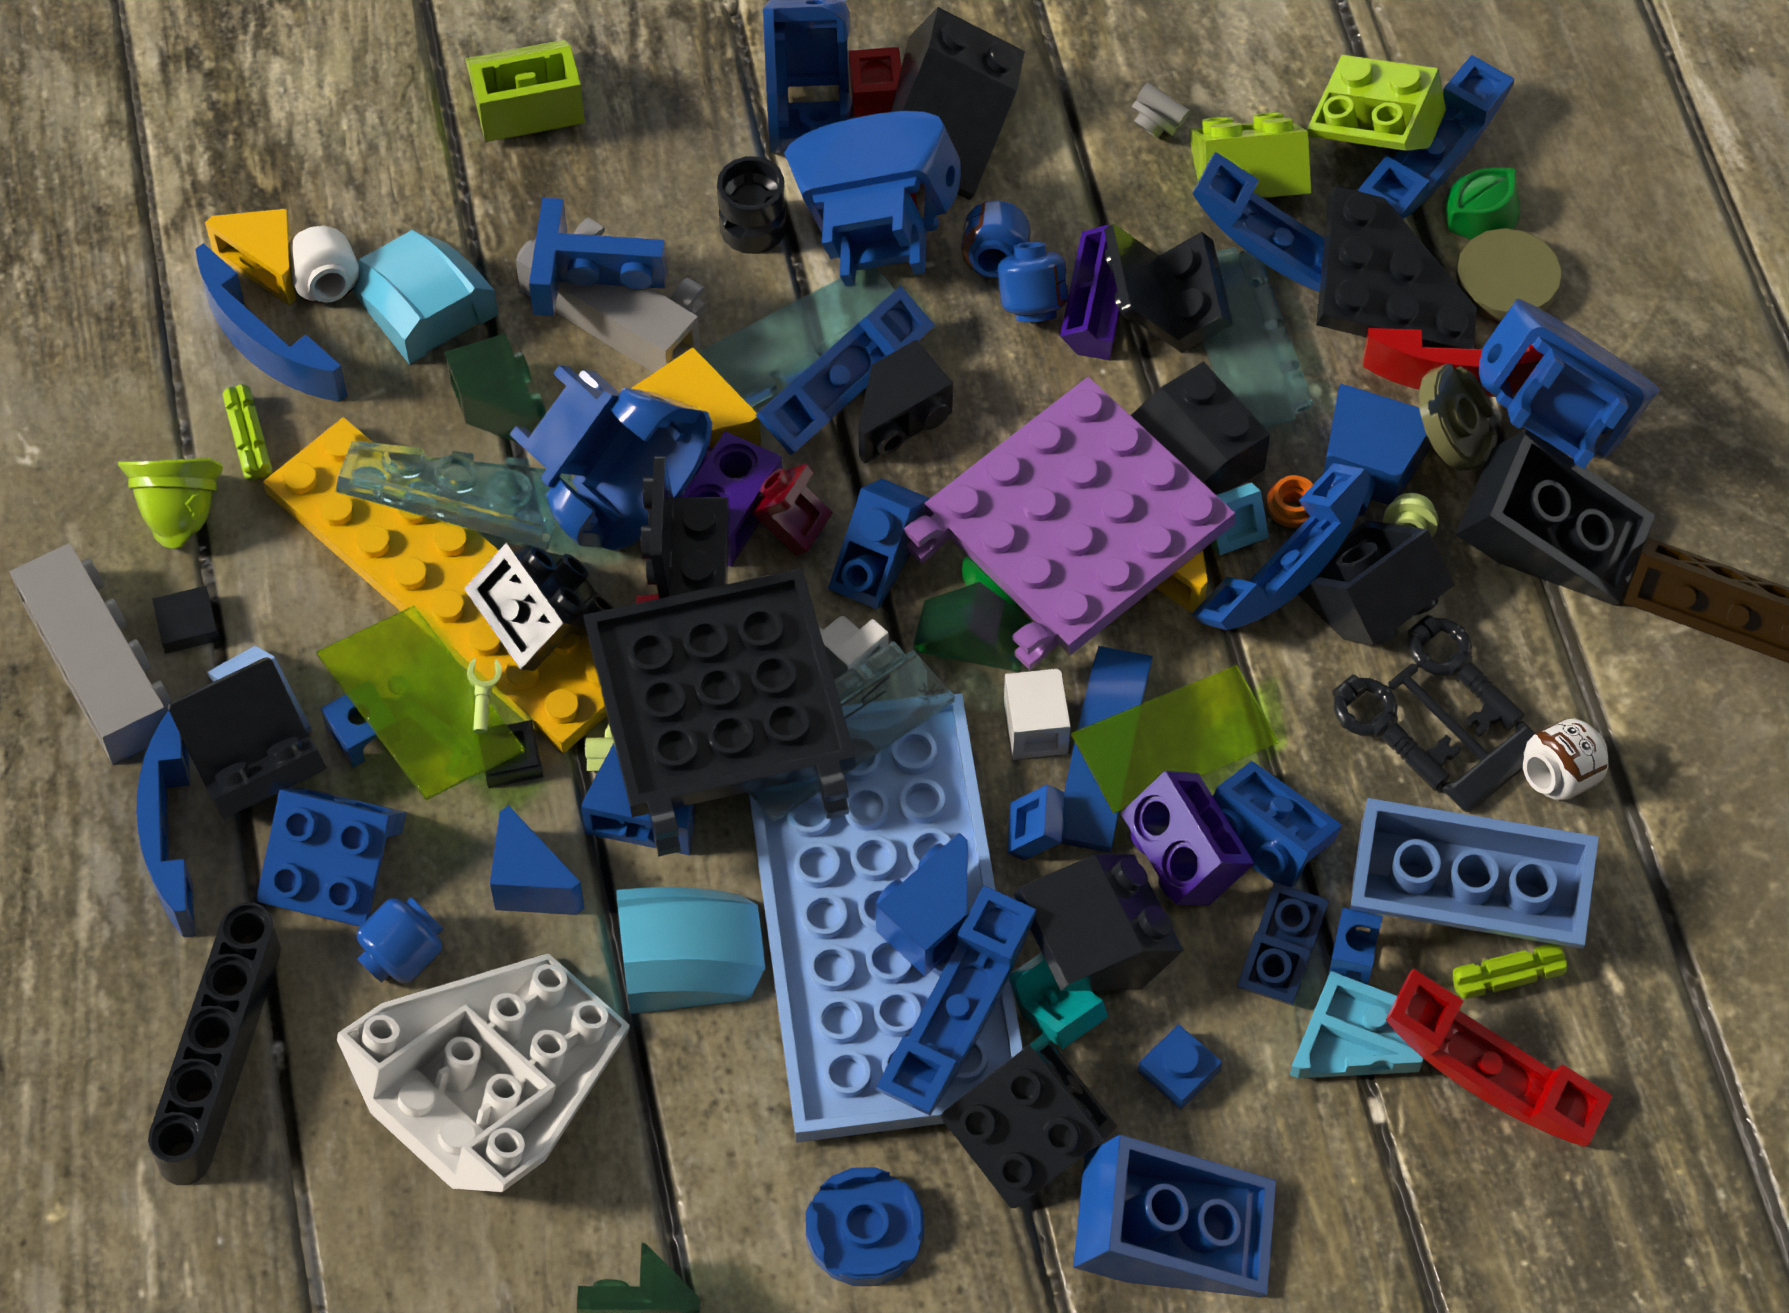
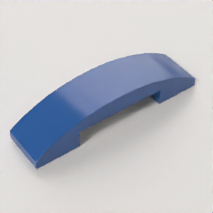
[1358,55,1515,219]
[1192,152,1325,292]
[195,243,348,402]
[756,286,935,455]
[1191,463,1371,630]
[1062,646,1153,853]
[136,710,195,937]
[876,885,1036,1116]

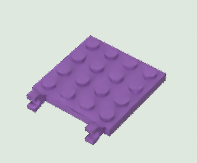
[904,377,1235,670]

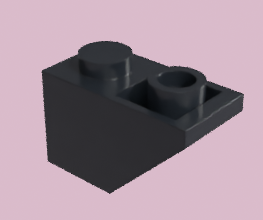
[858,340,953,463]

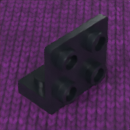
[1104,224,1233,353]
[641,456,730,599]
[464,543,614,671]
[168,657,327,819]
[941,1033,1117,1208]

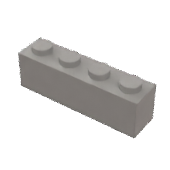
[9,543,172,765]

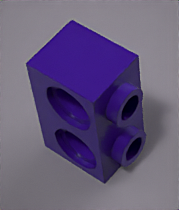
[679,431,782,567]
[1121,771,1255,906]

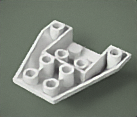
[337,953,630,1192]

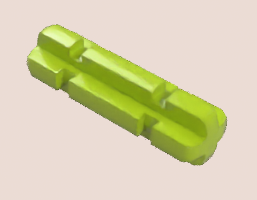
[222,384,272,481]
[1452,944,1567,999]

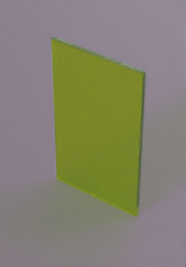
[316,605,525,801]

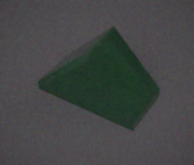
[913,582,1032,673]

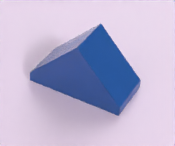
[490,805,584,915]

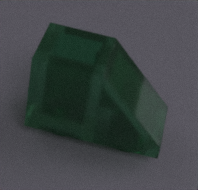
[444,333,546,443]

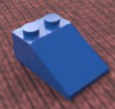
[1073,1135,1276,1298]

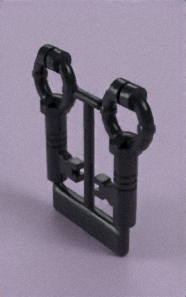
[1332,615,1536,812]

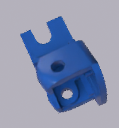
[763,0,853,153]
[784,111,961,287]
[1479,299,1660,469]
[509,365,713,551]

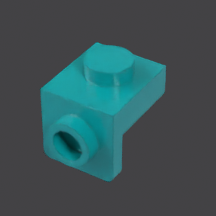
[1009,952,1108,1050]

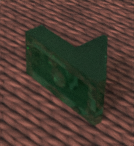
[577,1242,702,1313]

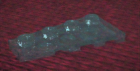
[335,441,571,550]

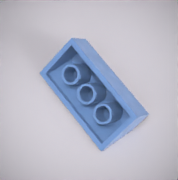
[1350,798,1599,949]

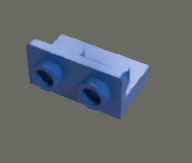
[1213,761,1342,888]

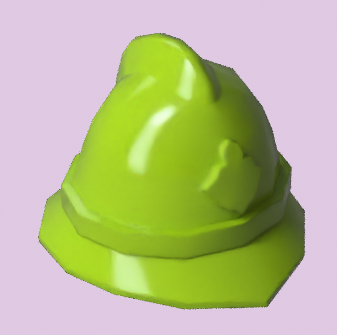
[118,458,223,549]

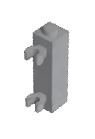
[516,217,706,373]

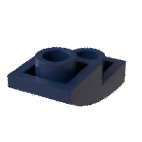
[1237,882,1329,1006]

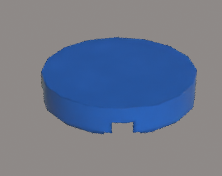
[806,1167,924,1286]

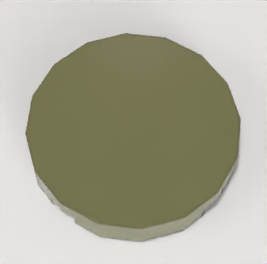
[1456,228,1562,322]
[1419,364,1497,471]

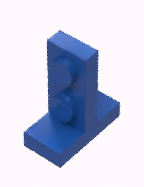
[529,198,667,316]

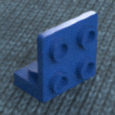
[257,786,407,927]

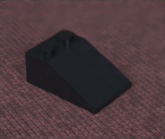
[891,7,1025,200]
[1130,361,1270,495]
[1455,429,1655,605]

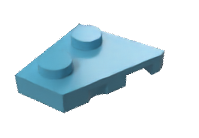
[1290,971,1424,1078]

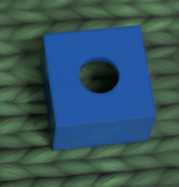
[321,681,402,768]
[1327,908,1383,985]

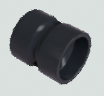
[717,156,786,254]

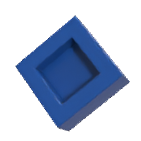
[1007,784,1064,861]
[1138,1024,1222,1110]

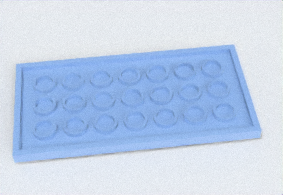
[749,694,1023,1143]

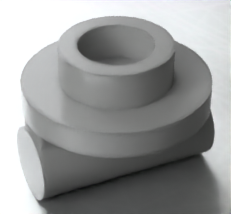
[1131,82,1190,139]

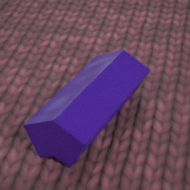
[1060,224,1133,360]

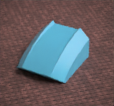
[352,230,498,365]
[616,887,765,1014]

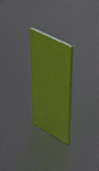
[1071,665,1279,814]

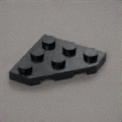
[1316,185,1477,349]

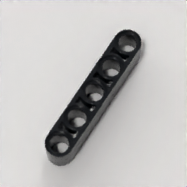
[148,903,281,1185]

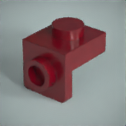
[751,464,833,556]

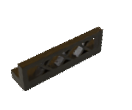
[1623,538,1789,663]

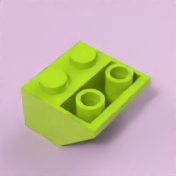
[465,40,585,142]
[1307,55,1446,151]
[1189,112,1311,198]

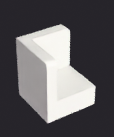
[819,616,888,694]
[1004,669,1070,760]

